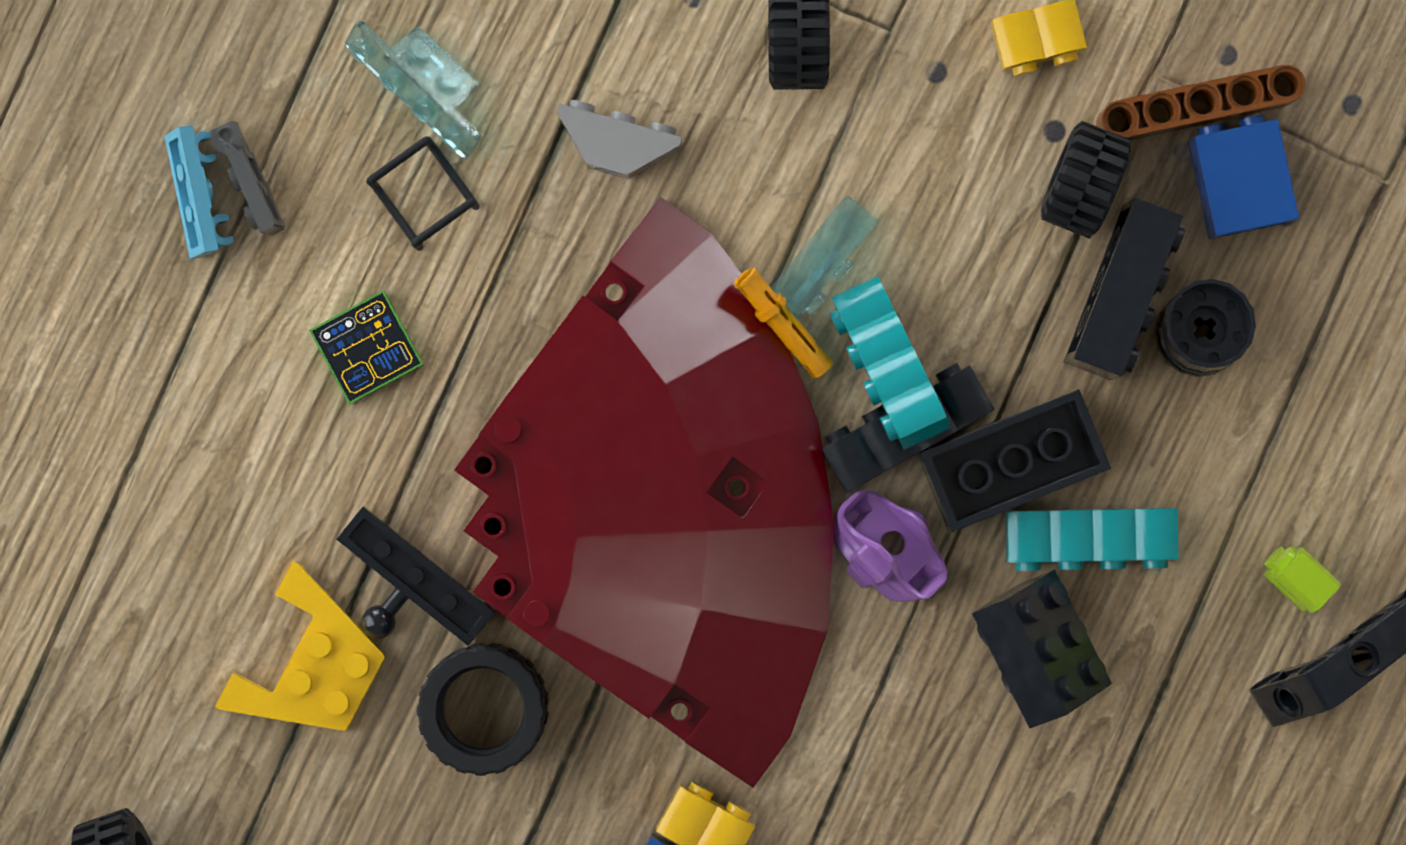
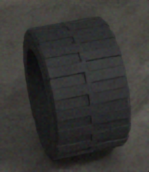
[417,643,549,776]

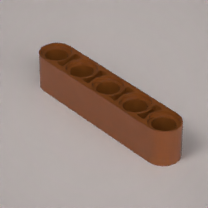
[1096,65,1305,140]

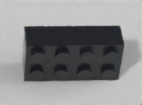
[1063,198,1185,380]
[917,389,1111,532]

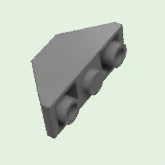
[557,100,682,179]

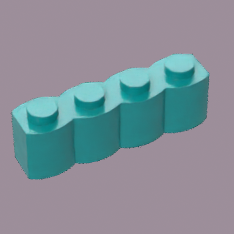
[829,276,950,450]
[1004,508,1179,571]

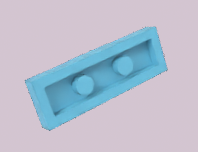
[164,125,234,259]

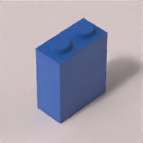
[1188,115,1299,240]

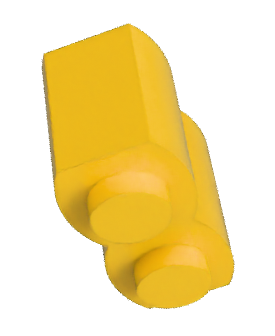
[990,0,1087,77]
[656,781,755,845]

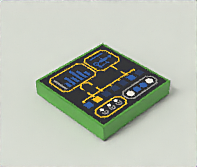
[309,290,424,405]

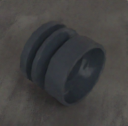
[1155,279,1256,377]

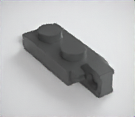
[211,121,285,235]

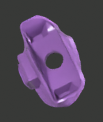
[834,490,947,602]

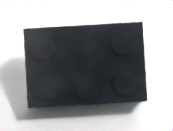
[972,569,1112,729]

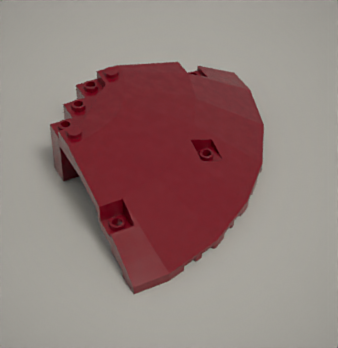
[454,197,835,788]

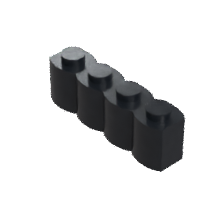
[822,363,995,493]

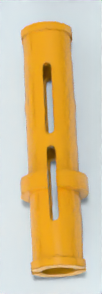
[734,267,833,379]

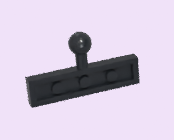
[336,506,496,646]

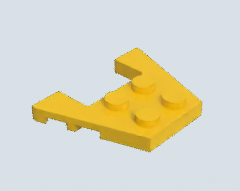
[215,561,387,731]

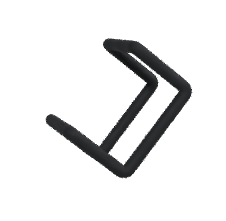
[366,136,480,251]

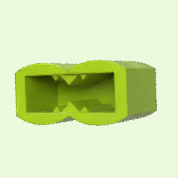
[1264,546,1341,613]

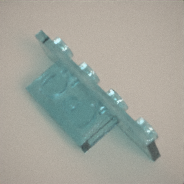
[345,20,482,159]
[771,196,878,321]

